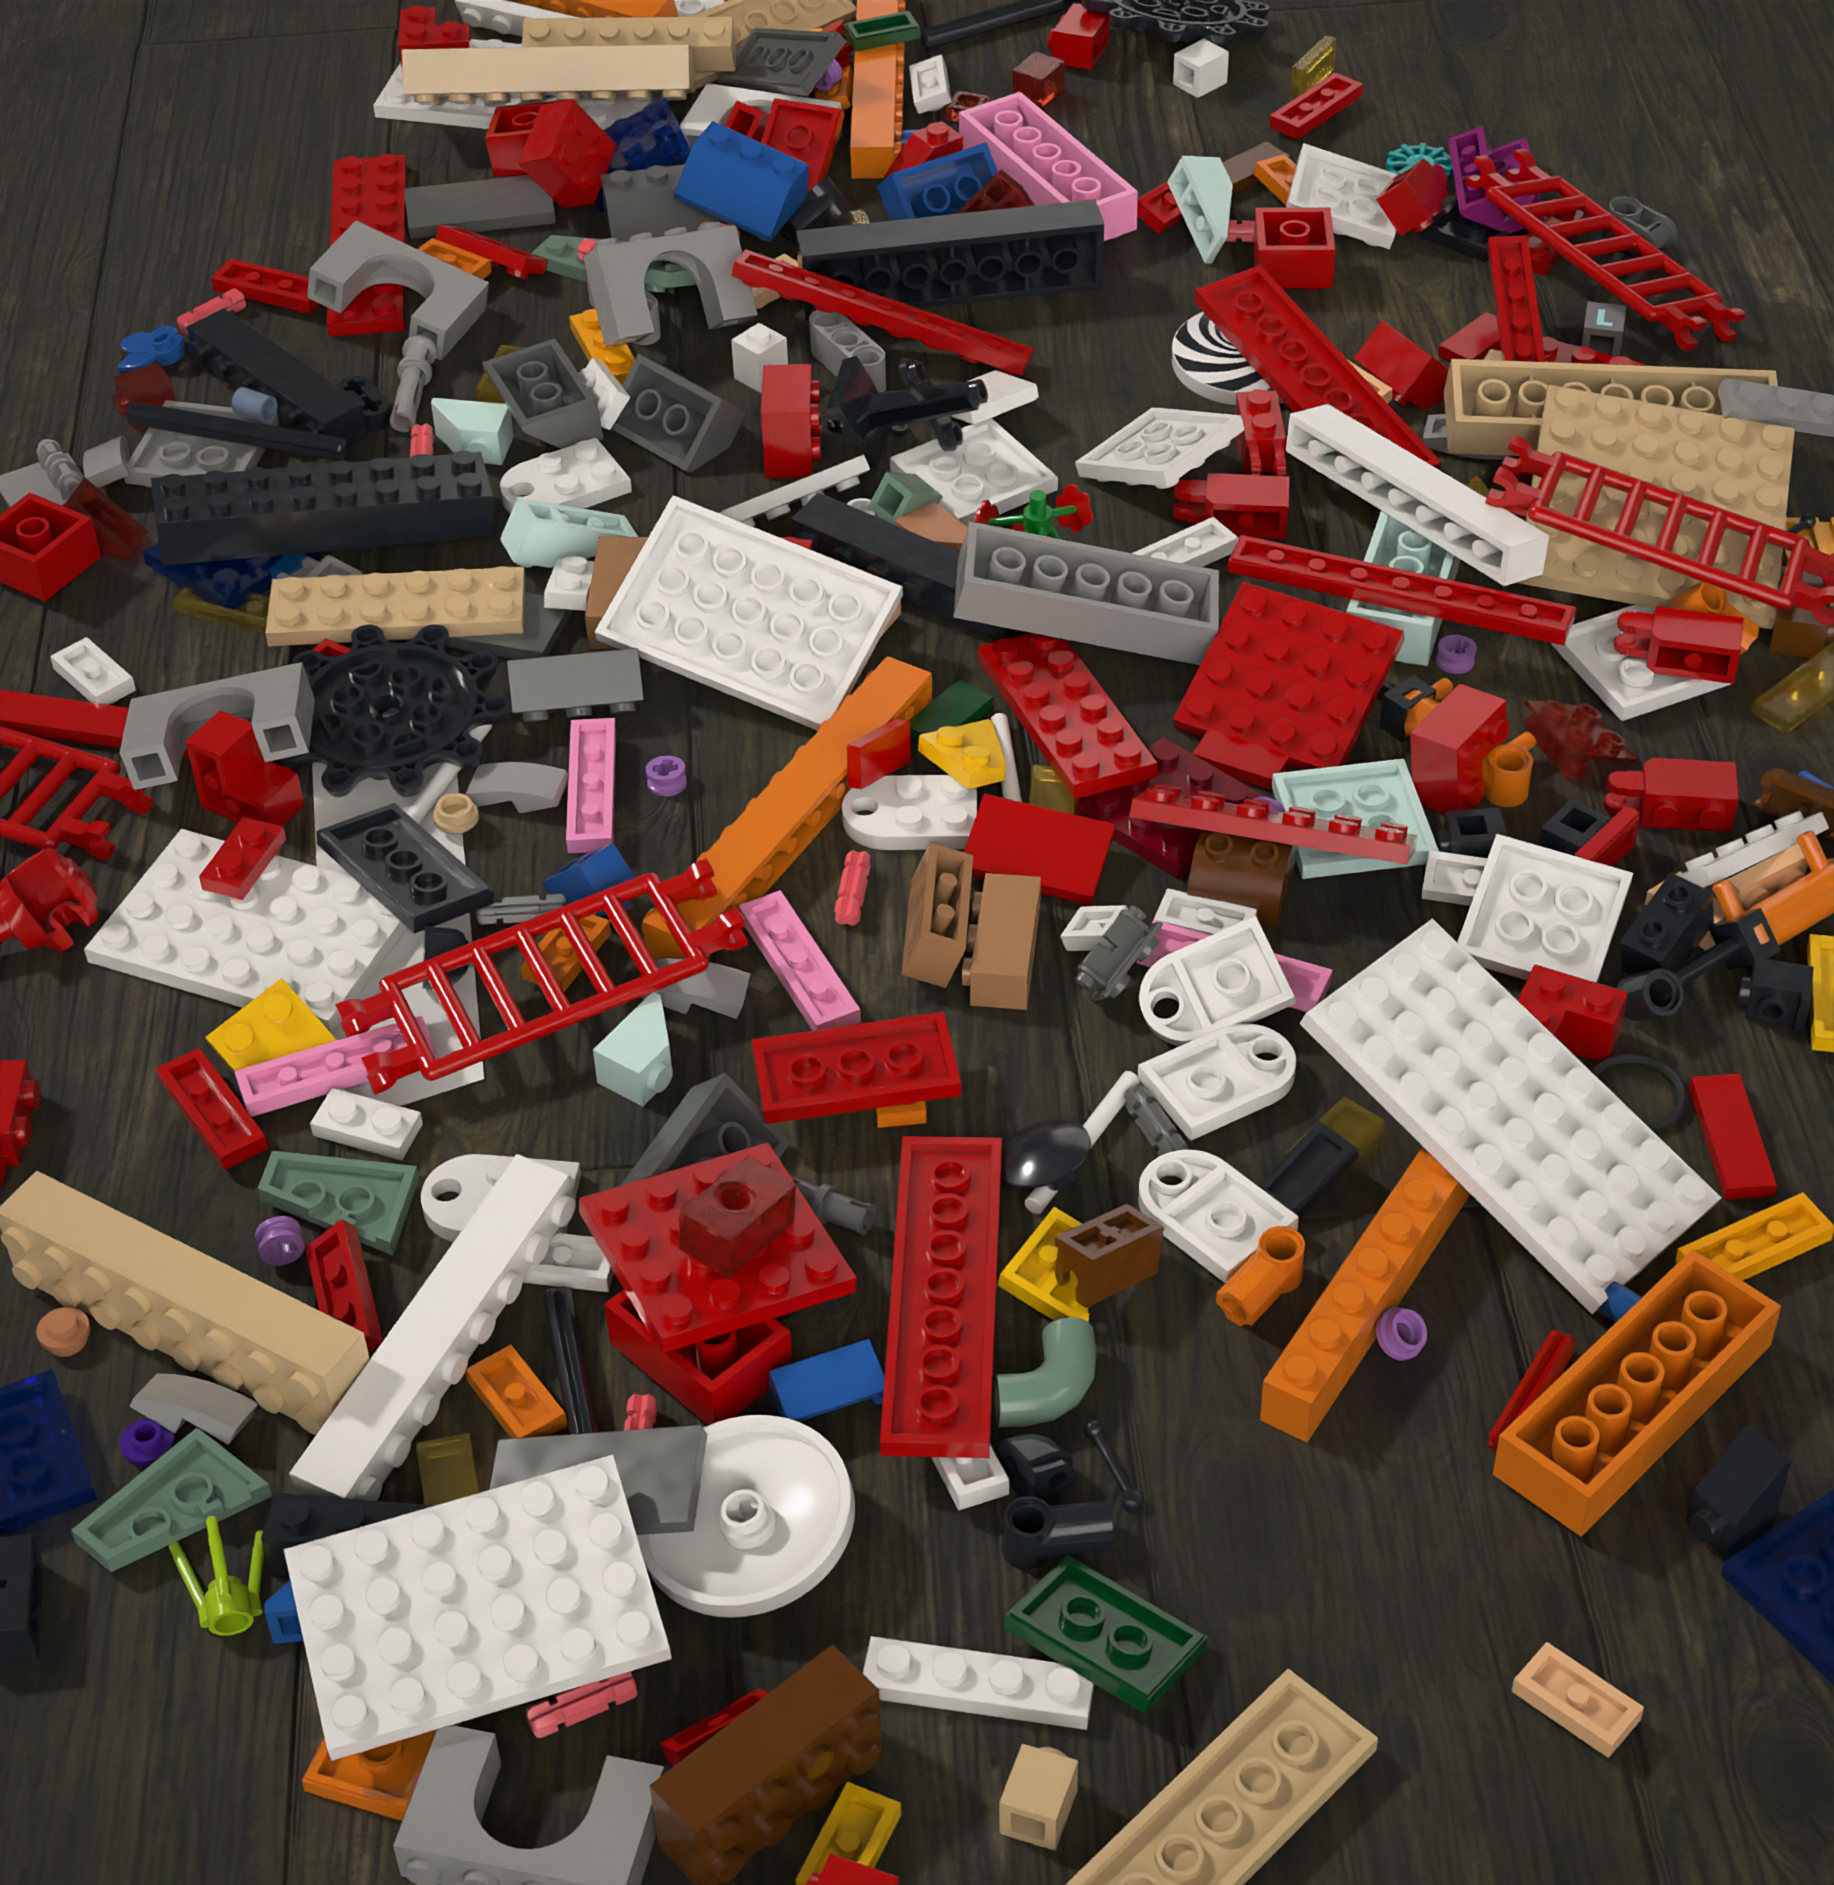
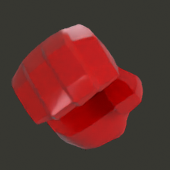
[0,848,99,952]

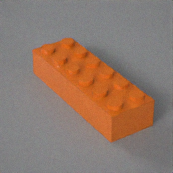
[1493,1249,1781,1537]

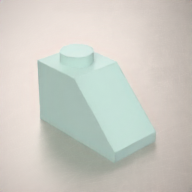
[431,398,514,465]
[593,992,673,1107]

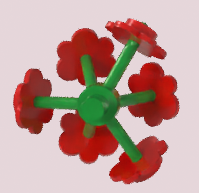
[974,484,1093,540]

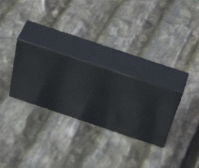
[1258,1121,1359,1221]

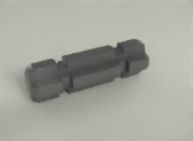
[476,893,567,925]
[1124,1085,1188,1156]

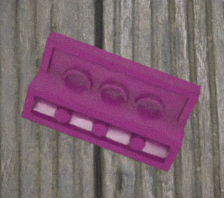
[1448,126,1545,234]

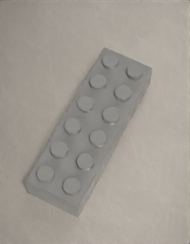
[953,521,1219,665]

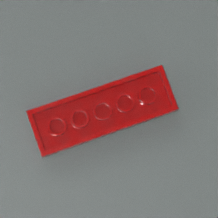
[977,633,1158,799]
[1130,784,1418,865]

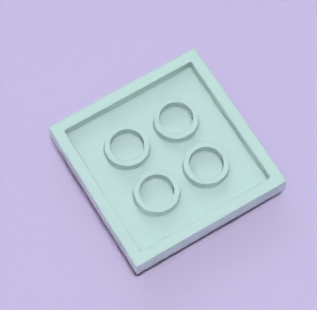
[1272,759,1438,879]

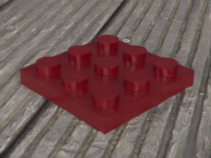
[1075,737,1264,879]

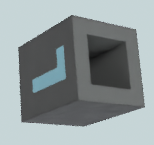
[1581,301,1627,356]

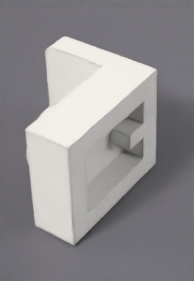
[1060,905,1128,953]

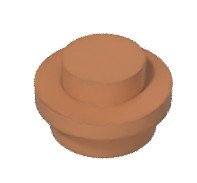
[36,1307,90,1357]

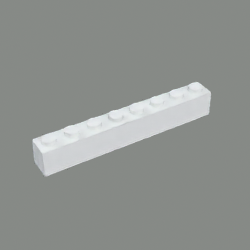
[1286,404,1549,586]
[289,1154,576,1501]

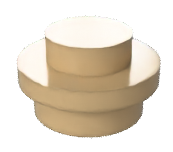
[433,793,479,834]

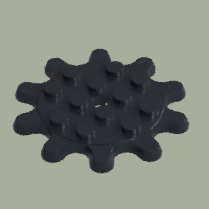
[1081,0,1270,45]
[276,624,512,797]

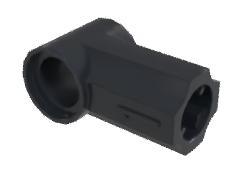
[779,176,851,245]
[1002,1496,1114,1570]

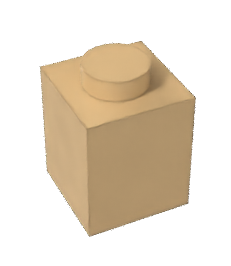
[999,1744,1078,1851]

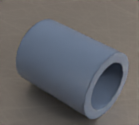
[232,387,278,424]

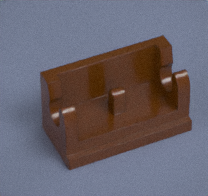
[1753,768,1834,841]
[1054,1204,1164,1308]

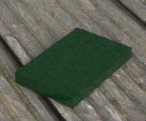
[1003,1555,1208,1714]

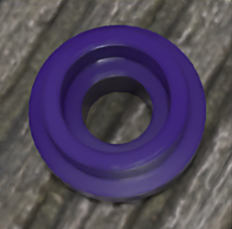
[120,1418,175,1470]

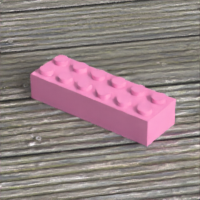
[959,92,1138,241]

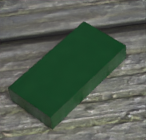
[844,11,921,52]
[909,679,993,743]

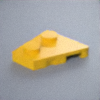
[918,719,1007,789]
[206,978,337,1074]
[997,1207,1089,1321]

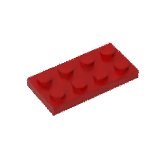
[751,1012,961,1124]

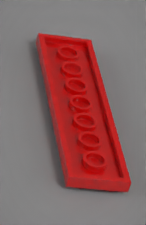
[327,154,407,337]
[1194,265,1441,470]
[880,1136,1002,1458]

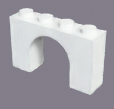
[679,83,842,159]

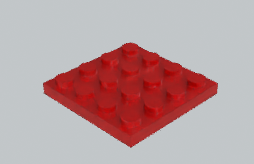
[1173,582,1405,770]
[579,1143,856,1354]

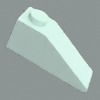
[1167,156,1233,264]
[500,498,638,568]

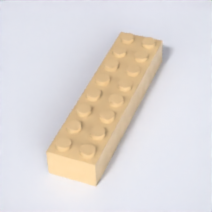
[402,44,695,105]
[1444,359,1778,456]
[0,1171,370,1435]

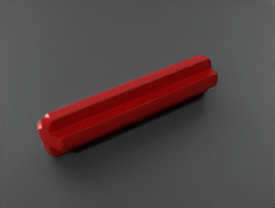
[1488,1330,1576,1452]

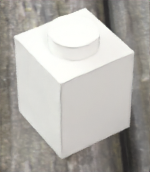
[1173,39,1229,98]
[731,323,788,393]

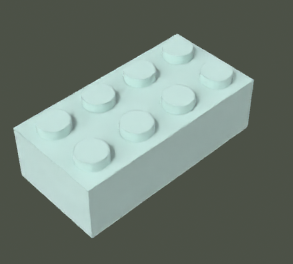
[1346,510,1460,666]

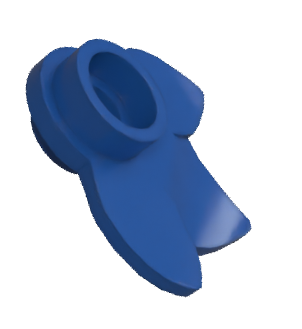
[117,325,185,371]

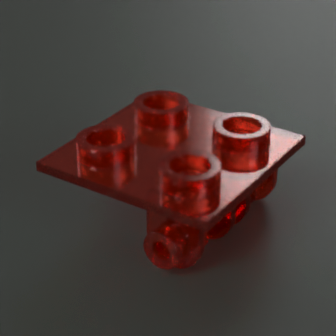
[1524,700,1637,780]

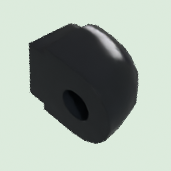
[422,926,469,989]
[998,1434,1075,1501]

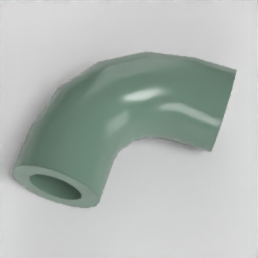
[994,1317,1097,1428]

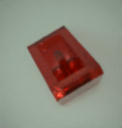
[63,477,148,560]

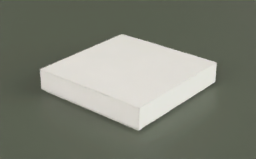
[950,370,1039,425]

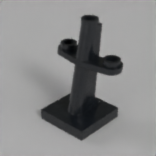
[825,356,988,468]

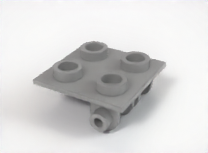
[0,439,97,507]

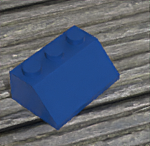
[674,121,809,242]
[877,142,1012,221]

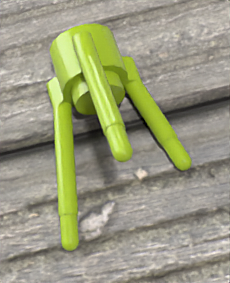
[168,1516,265,1636]

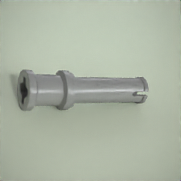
[390,336,437,432]

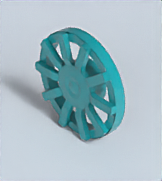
[1386,143,1453,181]

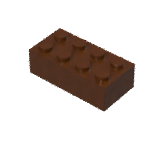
[650,1644,882,1885]

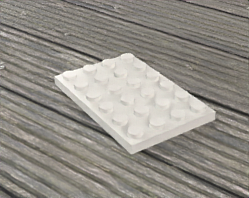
[595,495,903,731]
[84,829,407,1034]
[284,1455,672,1761]

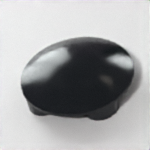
[1001,1119,1091,1191]

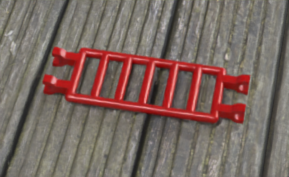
[1465,149,1747,351]
[1485,435,1834,627]
[0,726,154,861]
[335,858,748,1095]

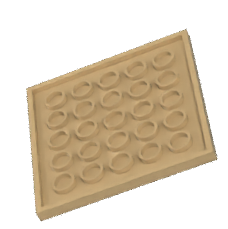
[1516,385,1795,629]

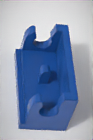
[768,1339,885,1422]

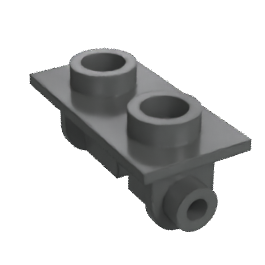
[1074,905,1163,1001]

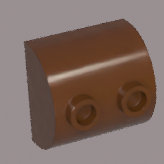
[1187,829,1297,930]

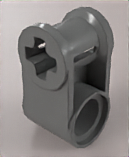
[1603,196,1678,258]

